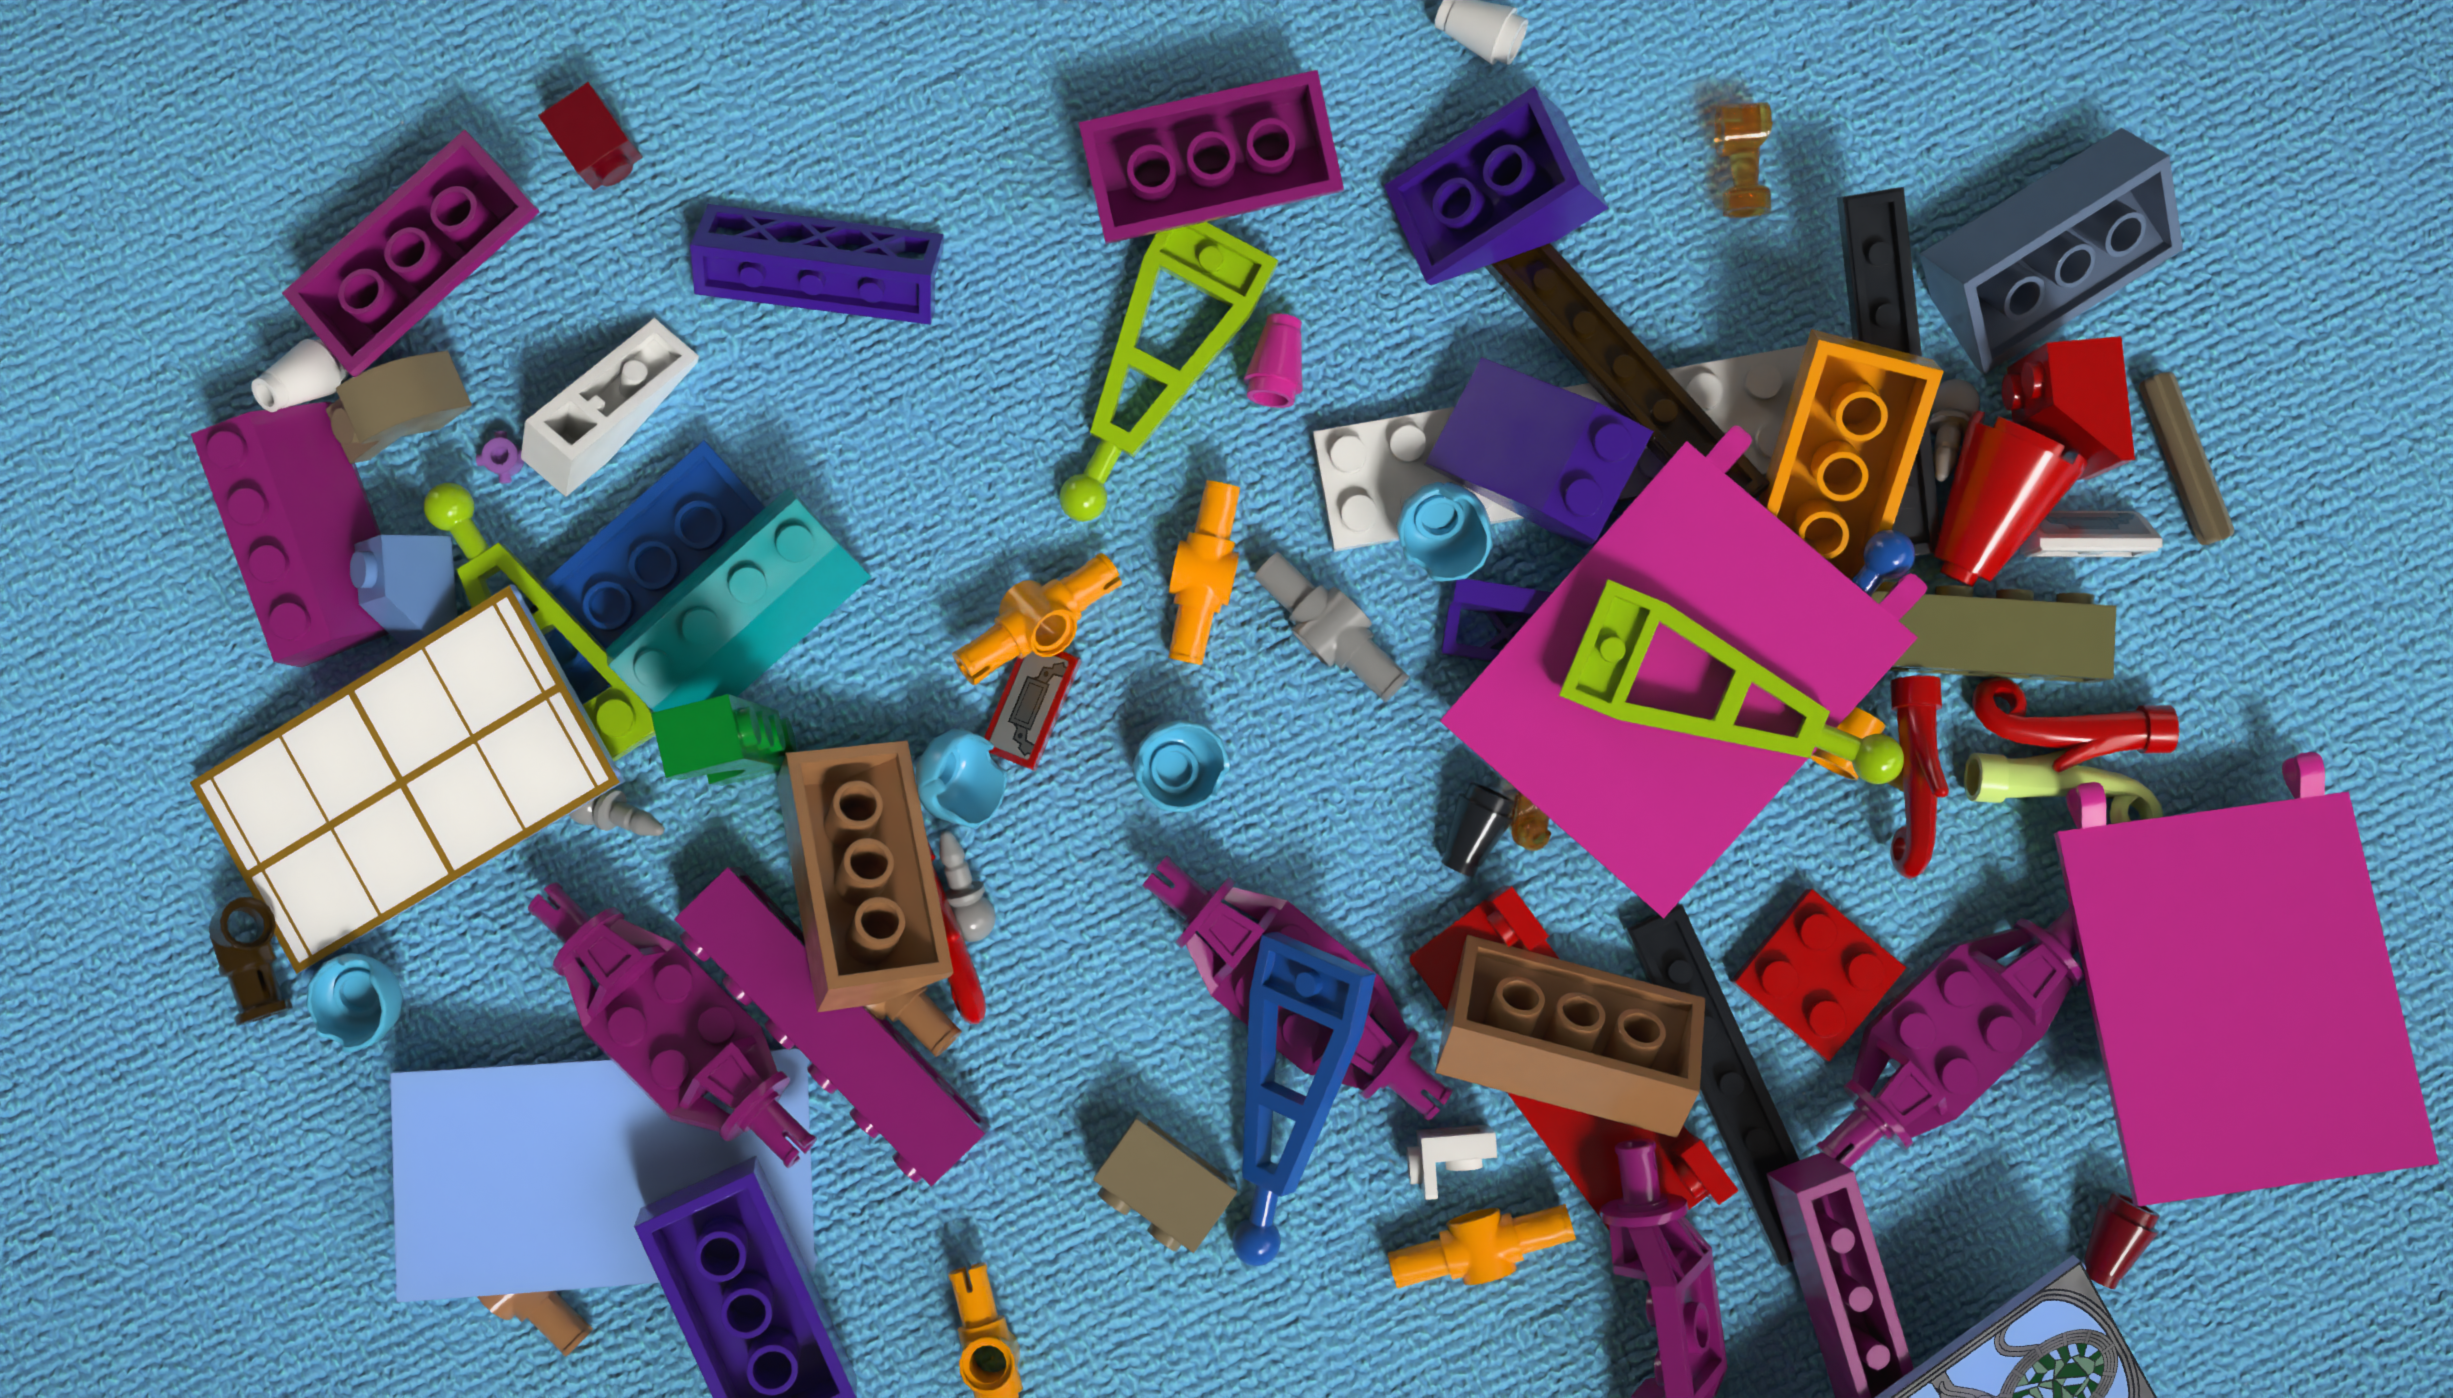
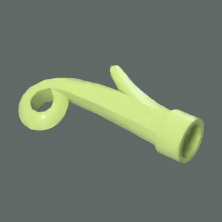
[1964,748,2164,824]

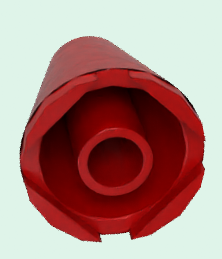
[1934,411,2088,587]

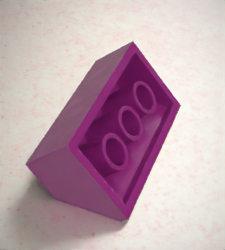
[1078,70,1344,244]
[282,129,540,378]
[191,401,389,668]

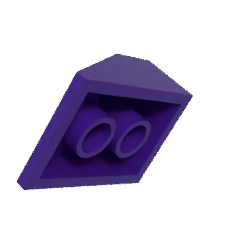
[1384,86,1609,286]
[1424,357,1654,550]

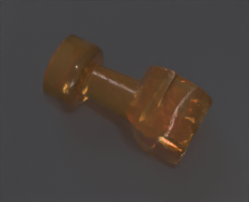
[1714,102,1773,218]

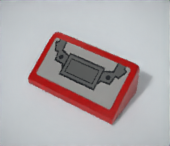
[984,651,1082,772]

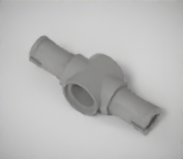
[1254,552,1409,702]

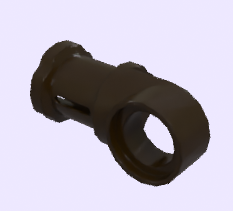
[209,897,293,1026]

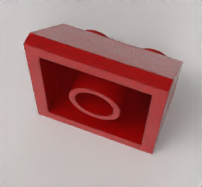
[2002,336,2135,480]

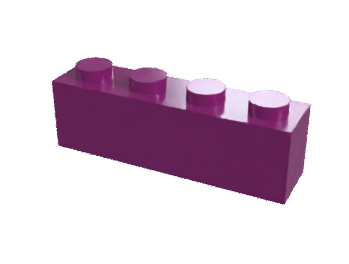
[1766,1152,1914,1398]

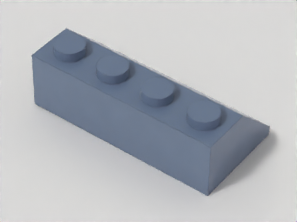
[1920,127,2183,375]

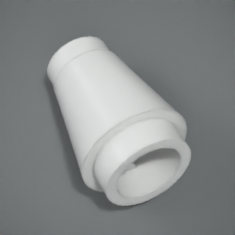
[1435,0,1528,65]
[251,339,348,412]

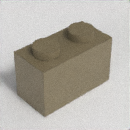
[1093,1112,1237,1253]

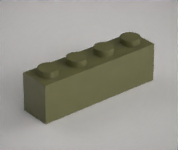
[1871,582,2116,683]

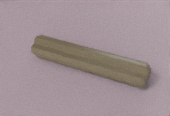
[2139,371,2234,545]

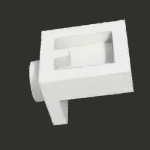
[1407,1124,1497,1200]

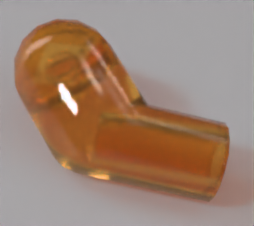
[1509,791,1551,851]

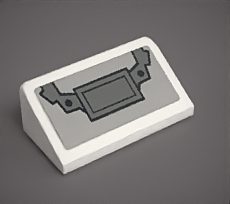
[2020,511,2163,557]

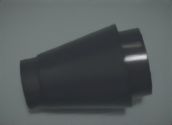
[1441,782,1515,877]

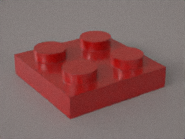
[1730,888,1906,1062]

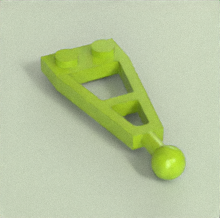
[1059,222,1278,522]
[423,482,656,762]
[1558,579,1904,784]

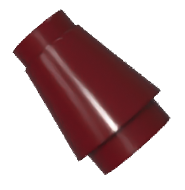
[2084,1191,2160,1290]

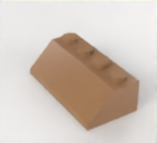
[777,740,953,1013]
[1435,935,1705,1138]

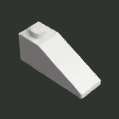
[521,318,699,497]

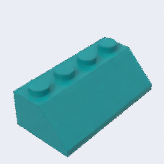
[606,487,871,712]

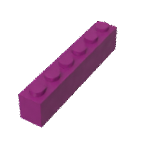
[674,867,991,1187]

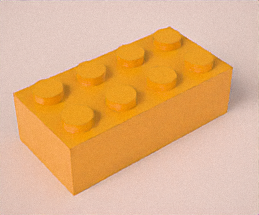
[1758,329,1944,580]

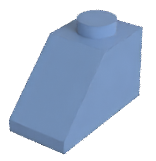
[350,534,457,649]

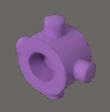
[476,431,524,484]

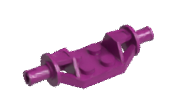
[1142,855,1453,1121]
[528,882,817,1168]
[1815,907,2085,1168]
[1600,1139,1728,1398]

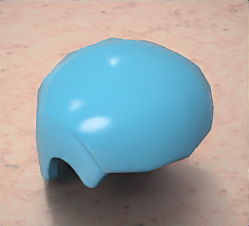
[1396,482,1493,582]
[1133,719,1230,813]
[915,729,1007,829]
[306,953,403,1053]

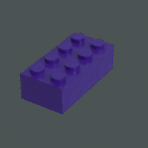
[634,1155,857,1398]

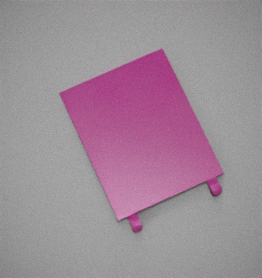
[1440,425,1927,918]
[2054,752,2439,1207]

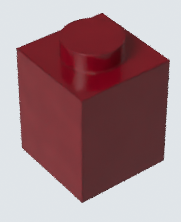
[538,82,643,190]

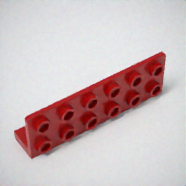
[1409,885,1739,1231]

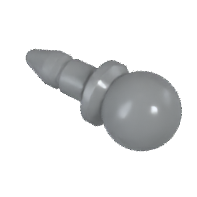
[1929,379,1980,481]
[569,789,665,836]
[940,830,996,942]

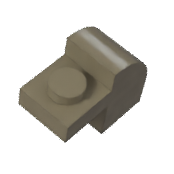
[326,350,472,464]

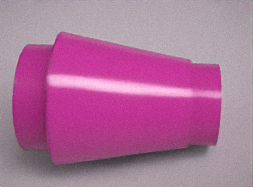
[1243,313,1303,408]

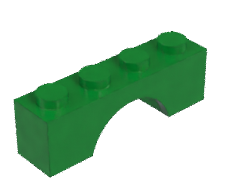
[651,694,797,786]

